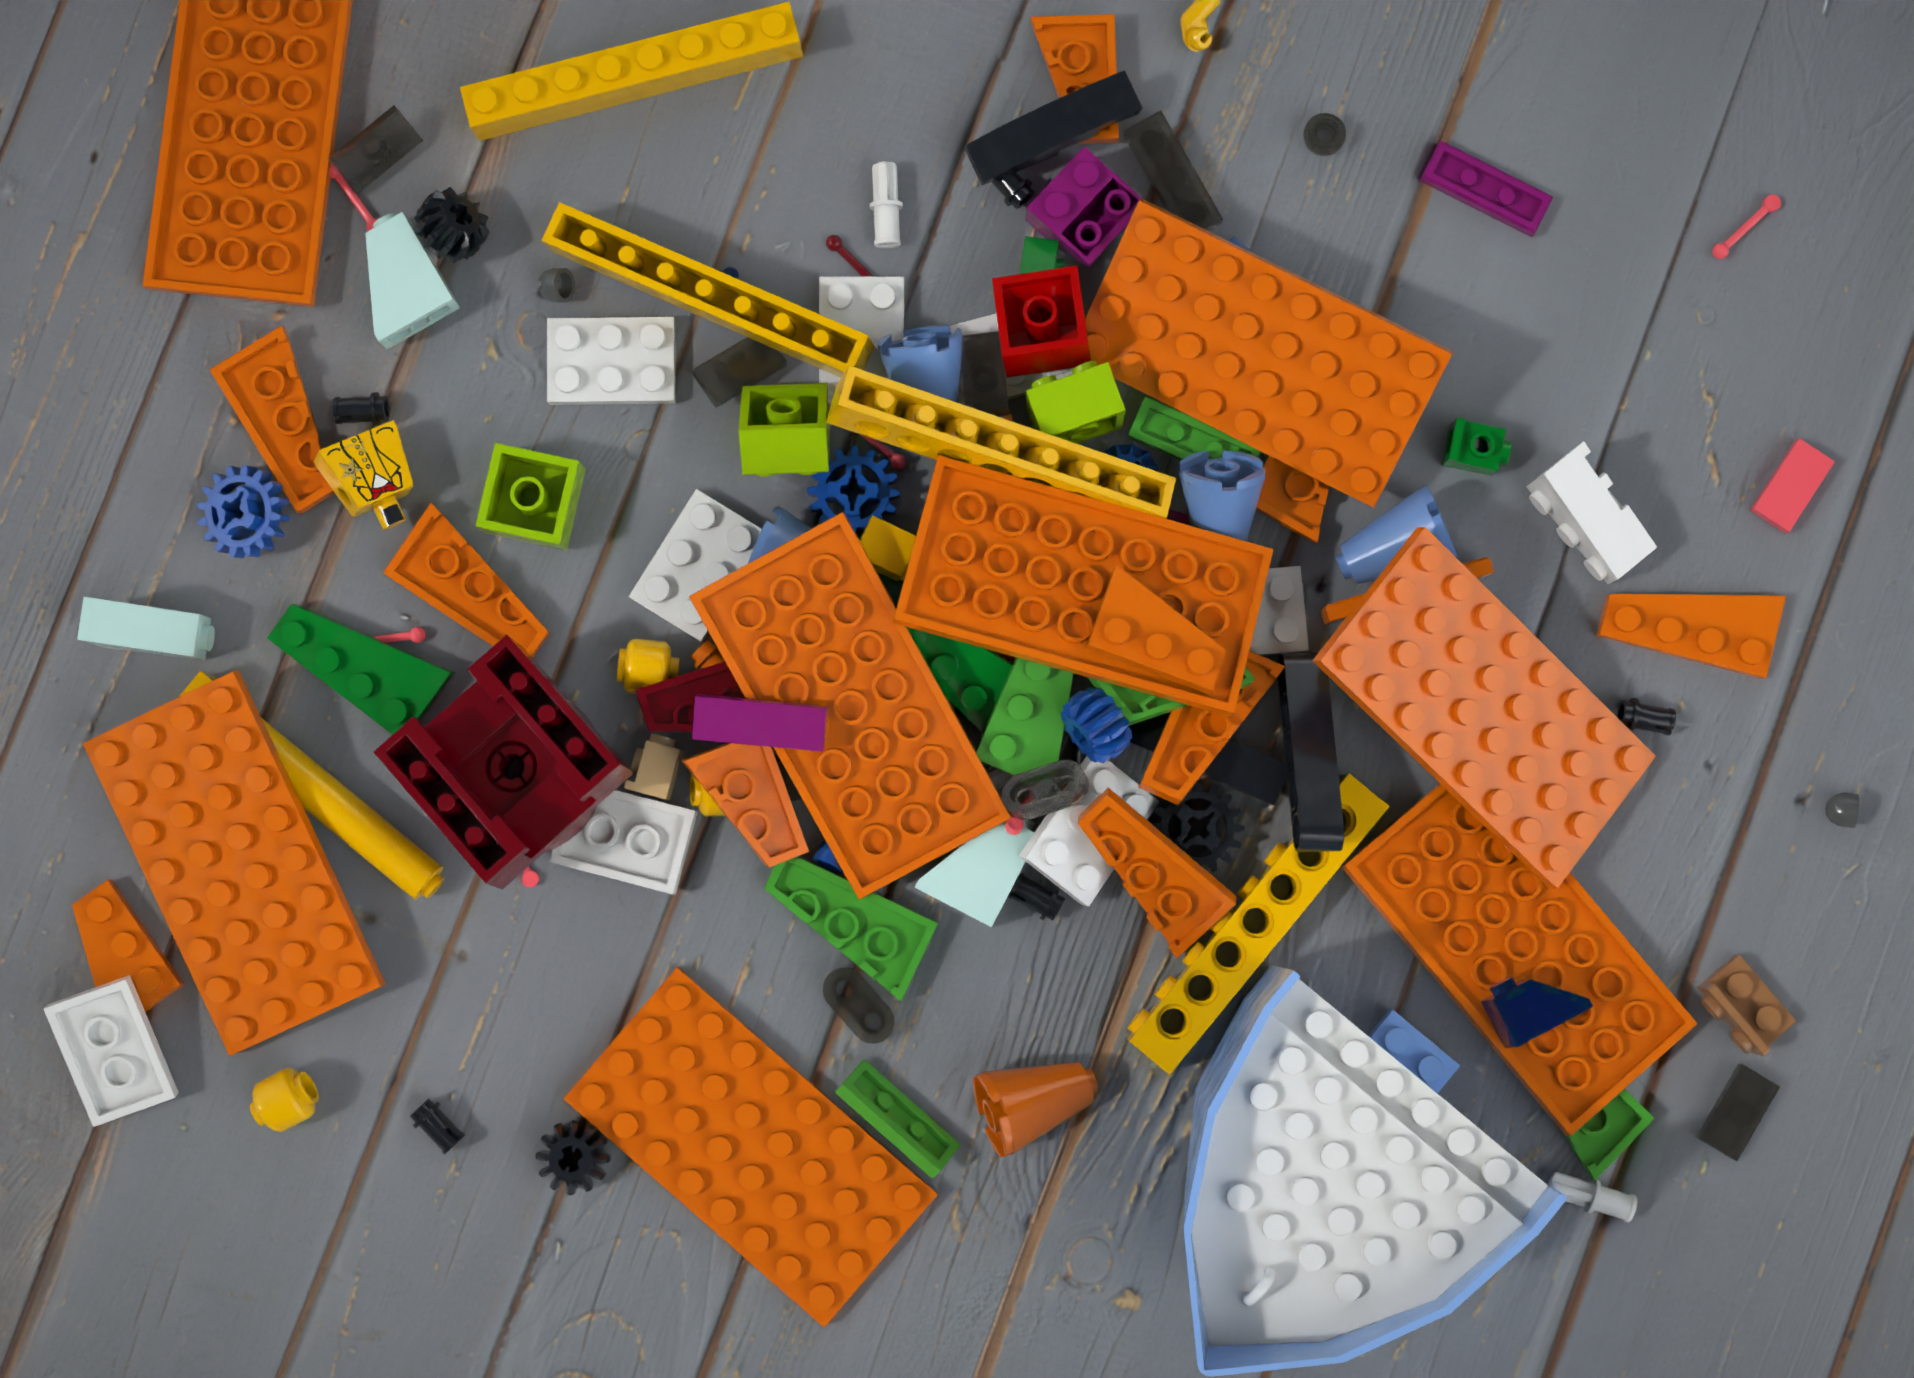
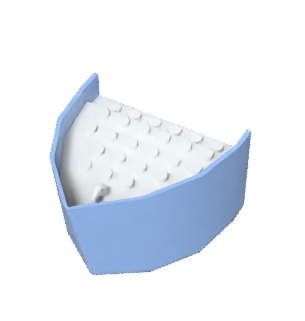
[1183,965,1568,1377]

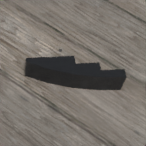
[964,70,1143,185]
[1128,712,1287,807]

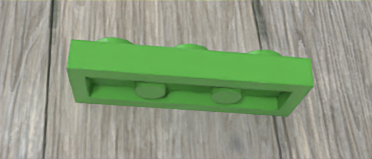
[1127,396,1261,461]
[835,1059,961,1179]

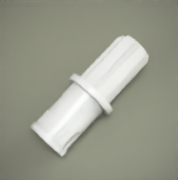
[869,161,903,248]
[1548,1172,1637,1223]

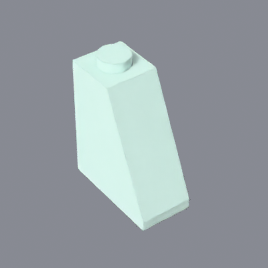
[365,212,460,350]
[77,597,215,660]
[915,812,1035,927]

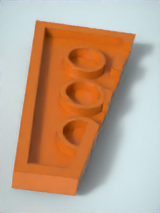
[209,325,335,515]
[383,503,551,659]
[1596,594,1786,679]
[1138,650,1285,805]
[1078,787,1236,959]

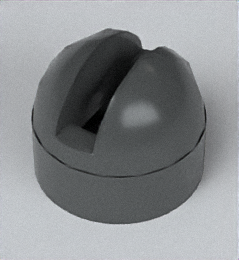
[539,268,575,302]
[1825,793,1859,828]

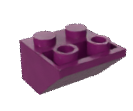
[1025,146,1142,267]

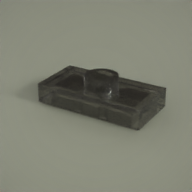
[328,105,423,194]
[961,331,1010,416]
[692,337,787,408]
[1696,1063,1780,1161]

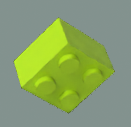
[1025,361,1126,444]
[738,383,830,477]
[475,443,586,551]

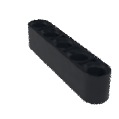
[1278,652,1344,852]

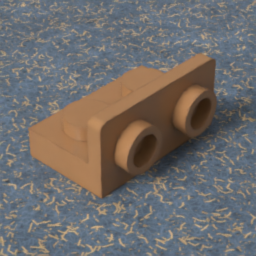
[1696,954,1797,1056]

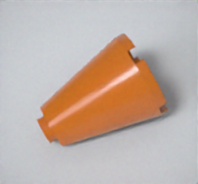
[973,1062,1098,1157]

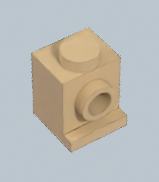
[624,733,684,801]

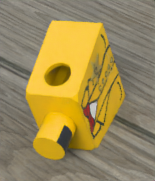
[314,420,413,530]

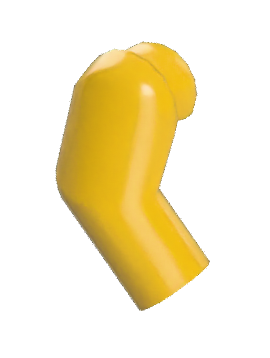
[1180,0,1221,52]

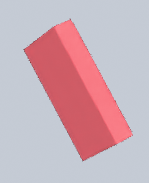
[1750,438,1835,534]

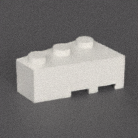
[1526,441,1657,584]

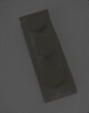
[1123,110,1223,231]

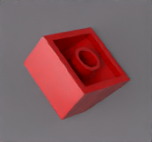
[992,265,1091,378]

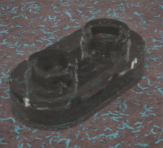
[1001,760,1089,820]
[823,967,895,1044]

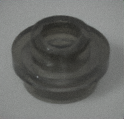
[1303,113,1346,156]

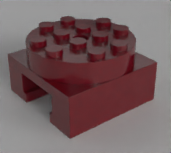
[373,634,634,890]

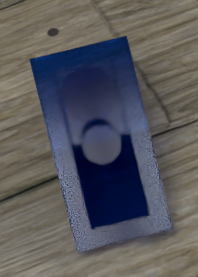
[1481,976,1593,1048]

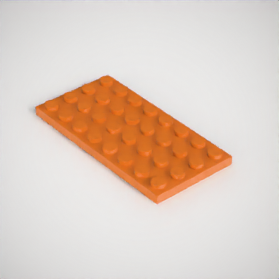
[142,0,353,307]
[1085,199,1454,508]
[892,455,1274,717]
[689,511,1011,899]
[1312,527,1656,889]
[82,670,386,1056]
[1341,783,1698,1136]
[563,967,938,1328]

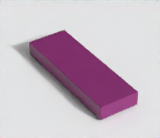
[1419,140,1553,237]
[692,694,828,752]

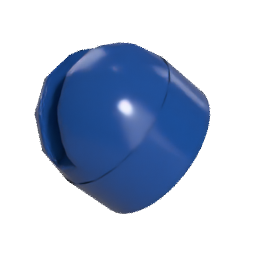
[813,840,844,874]

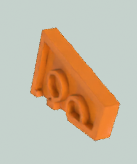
[1030,14,1119,144]
[1256,456,1329,545]
[1086,564,1227,694]
[681,743,809,868]
[72,880,185,1013]

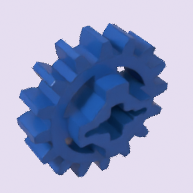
[807,446,900,535]
[197,465,290,558]

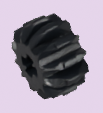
[414,187,489,263]
[536,1119,611,1195]

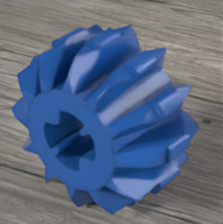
[1061,687,1133,763]

